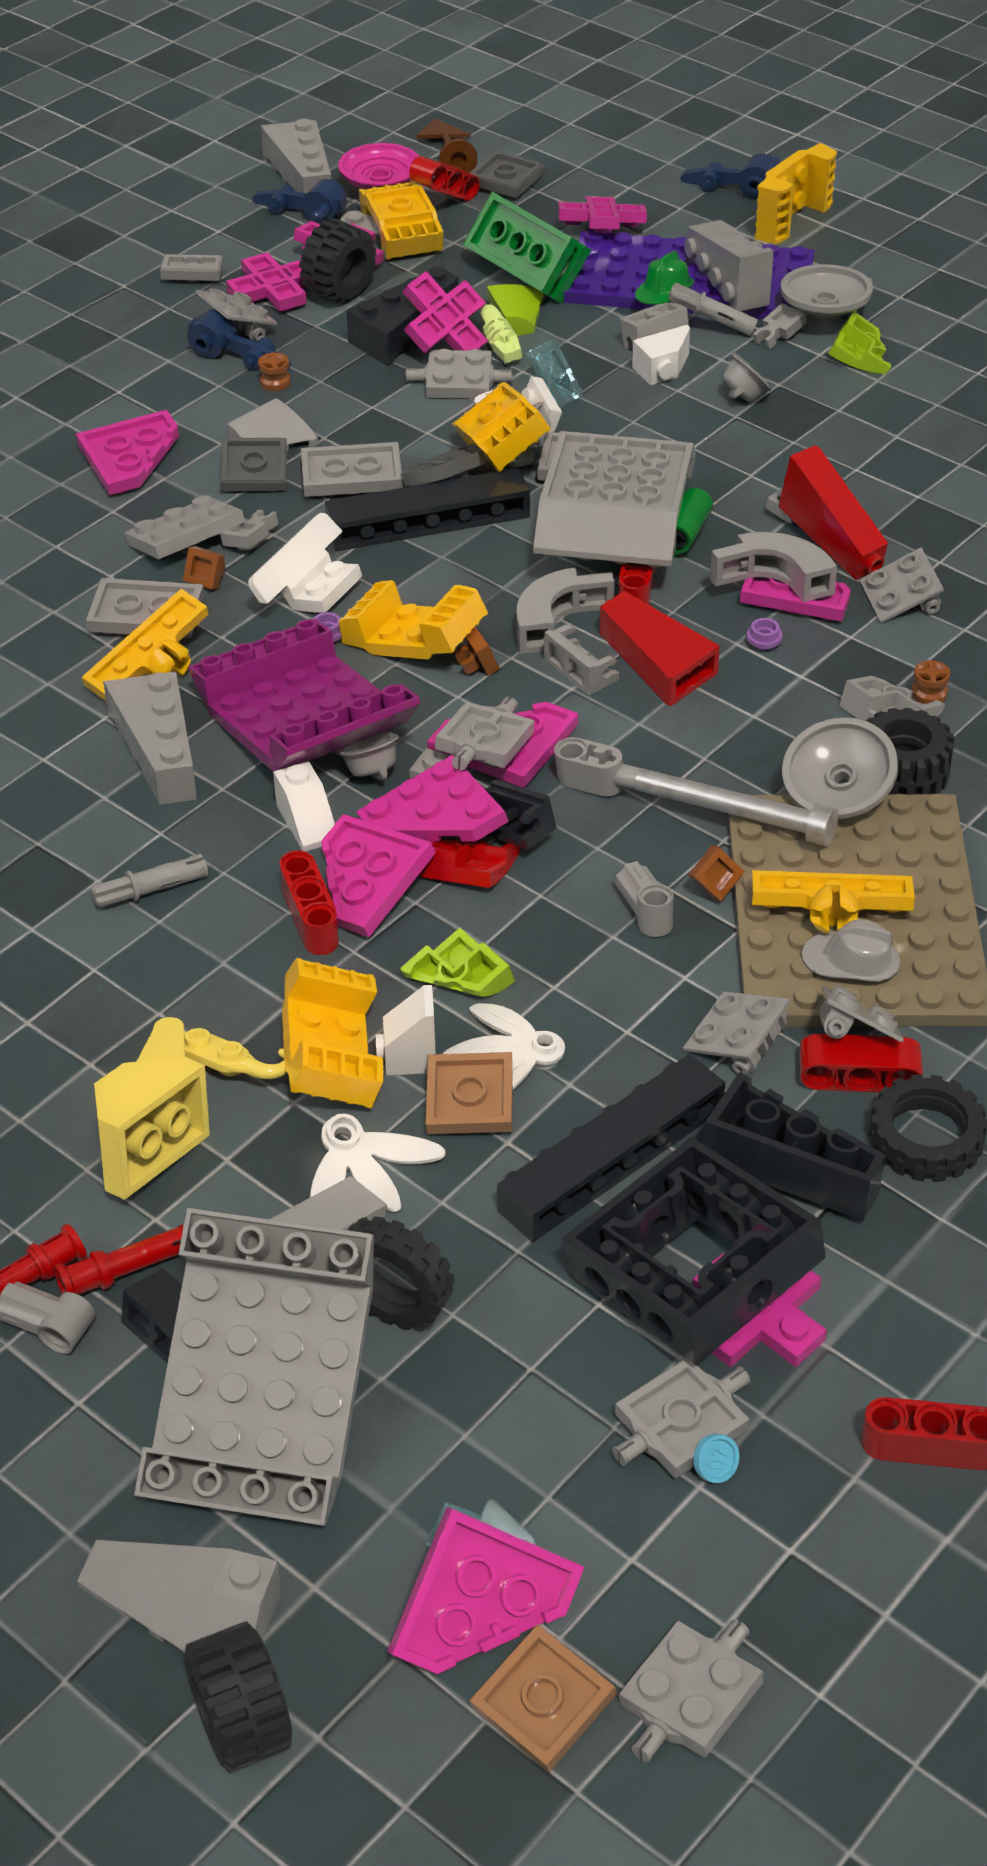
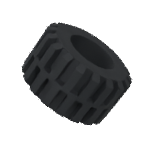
[299,218,376,304]
[866,708,954,795]
[184,1621,292,1773]

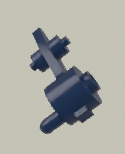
[681,153,781,200]
[252,179,347,224]
[187,309,291,370]

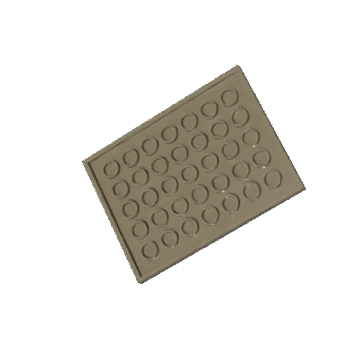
[728,794,987,1027]

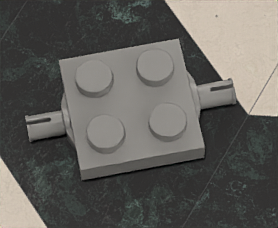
[406,349,513,398]
[435,696,534,771]
[612,1359,750,1479]
[619,1619,763,1763]

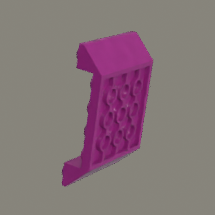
[188,619,420,772]

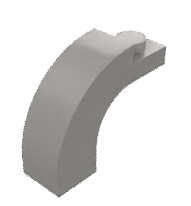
[710,532,837,602]
[516,568,614,654]

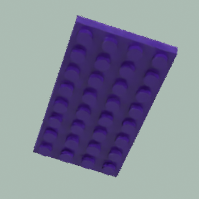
[564,230,815,319]

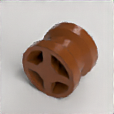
[258,353,291,391]
[912,660,951,704]

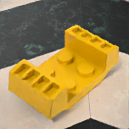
[754,143,837,245]
[359,181,443,260]
[452,382,551,472]
[339,581,488,660]
[282,958,383,1109]

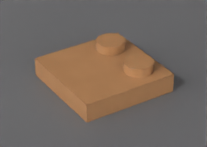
[426,1052,513,1134]
[469,1624,617,1773]

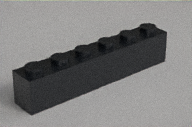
[325,468,530,552]
[497,1054,726,1243]

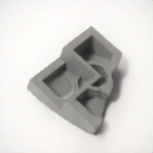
[227,398,318,451]
[839,676,945,721]

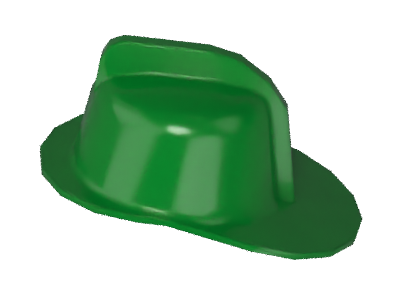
[635,251,695,305]

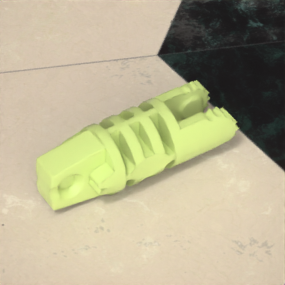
[480,304,522,363]

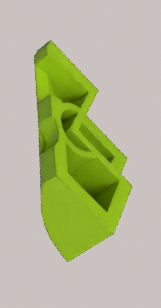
[487,284,543,336]
[828,312,891,374]
[400,928,515,997]

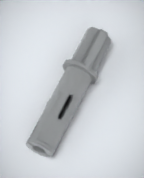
[668,283,757,336]
[92,853,208,907]

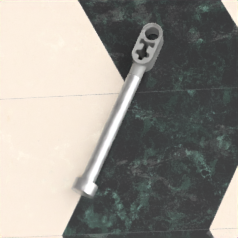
[554,737,838,846]

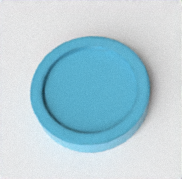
[693,1433,739,1483]

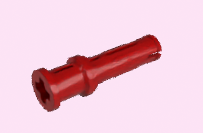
[0,1223,87,1295]
[53,1224,184,1295]

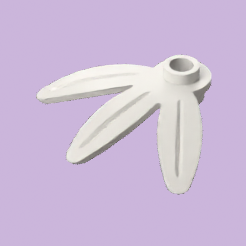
[443,1003,565,1090]
[310,1114,445,1212]

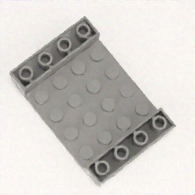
[533,431,695,567]
[134,1208,374,1526]

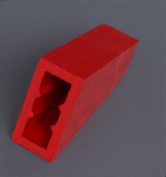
[778,445,888,580]
[600,591,720,707]

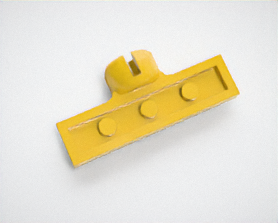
[82,589,208,701]
[751,870,915,935]

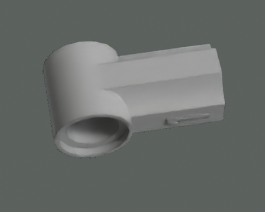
[615,861,674,937]
[0,1281,96,1354]

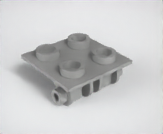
[196,288,277,341]
[859,547,945,623]
[819,985,904,1042]
[683,992,791,1075]

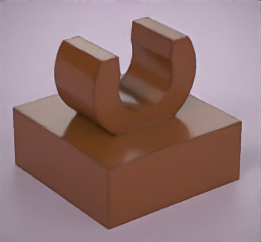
[183,546,226,589]
[453,627,500,676]
[688,845,745,901]

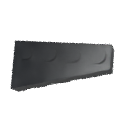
[347,266,459,367]
[703,1072,886,1221]

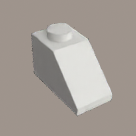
[632,325,690,386]
[273,761,335,851]
[376,985,436,1076]

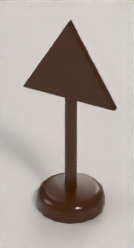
[417,118,478,173]

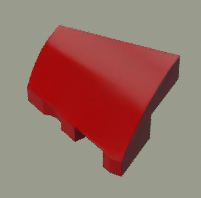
[419,839,520,888]

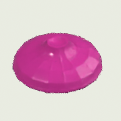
[338,143,419,190]

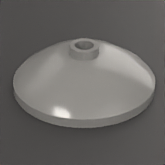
[780,264,873,318]
[782,718,898,819]

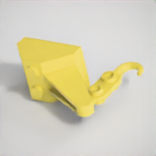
[94,1017,288,1200]

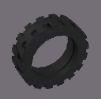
[869,1074,987,1182]
[347,1216,455,1329]

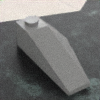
[77,1540,282,1652]

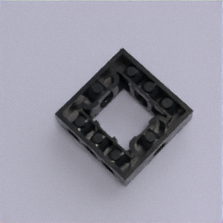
[562,1137,826,1366]

